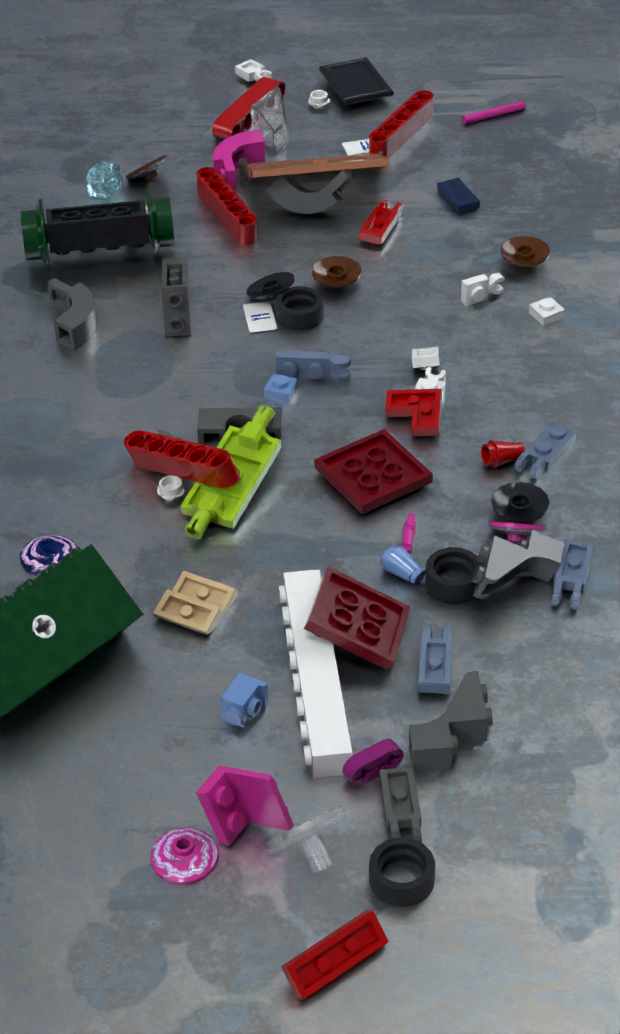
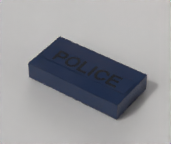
[437,177,480,213]

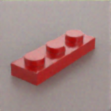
[281,910,389,1000]

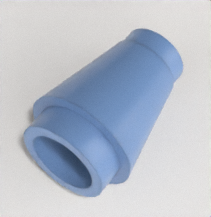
[381,544,426,585]

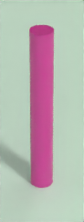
[462,101,526,125]

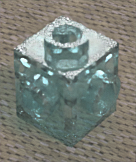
[86,161,123,199]

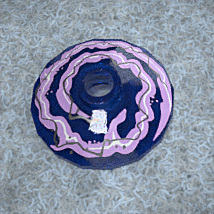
[20,534,77,576]

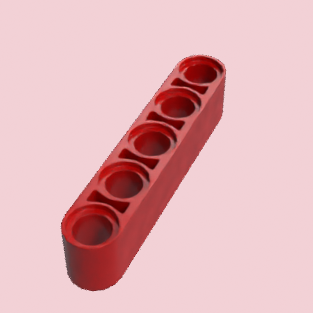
[212,77,286,140]
[369,90,434,158]
[196,167,258,246]
[123,430,240,488]

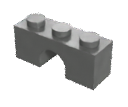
[197,407,283,450]

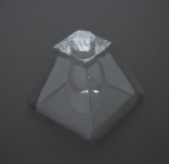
[251,86,289,154]

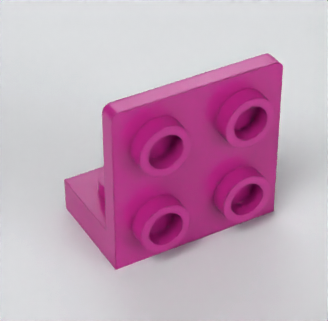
[196,765,294,846]

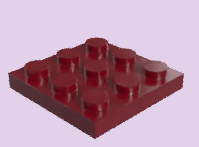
[314,429,433,514]
[304,566,411,670]

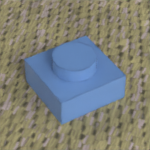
[264,374,298,403]

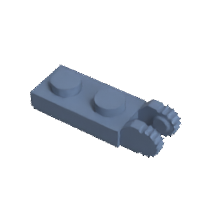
[276,350,351,382]
[514,423,576,479]
[551,540,594,610]
[418,624,452,694]

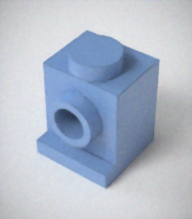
[220,672,269,728]

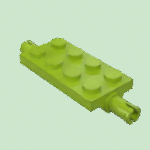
[181,405,282,539]

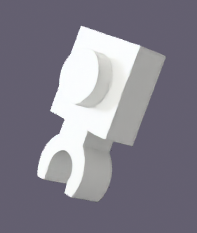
[235,59,273,82]
[461,273,505,306]
[415,367,446,397]

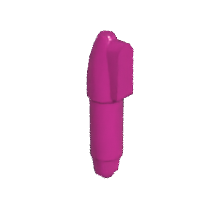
[401,513,416,554]

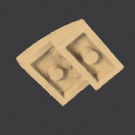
[153,571,238,635]

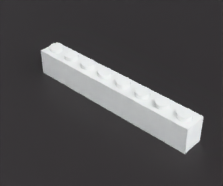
[278,569,352,778]

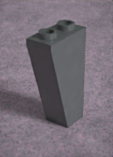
[161,257,191,337]

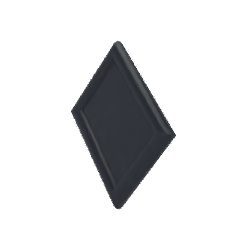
[319,57,394,106]

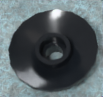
[247,272,295,301]
[491,482,550,523]

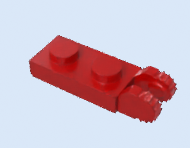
[359,200,403,245]

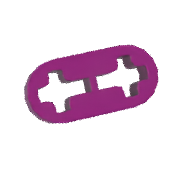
[342,739,404,786]

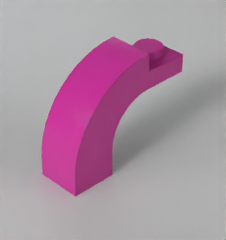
[213,130,266,191]

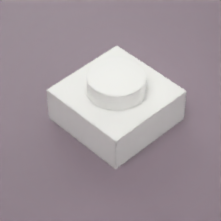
[529,297,565,326]
[412,347,440,370]

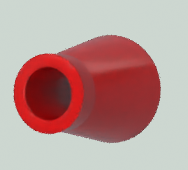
[481,440,525,468]

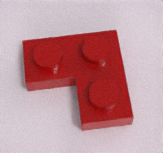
[385,389,442,436]

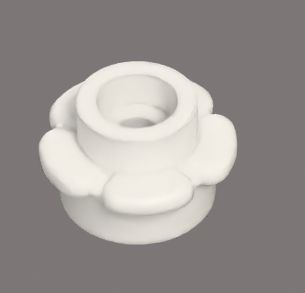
[308,90,330,110]
[157,475,185,501]

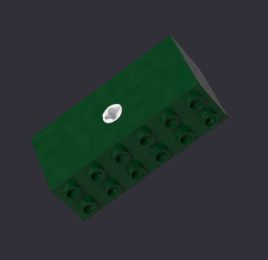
[0,544,144,720]

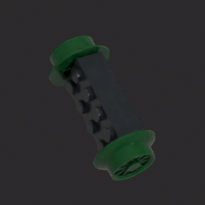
[20,189,175,269]

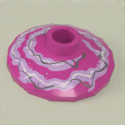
[488,521,547,542]
[151,827,219,885]

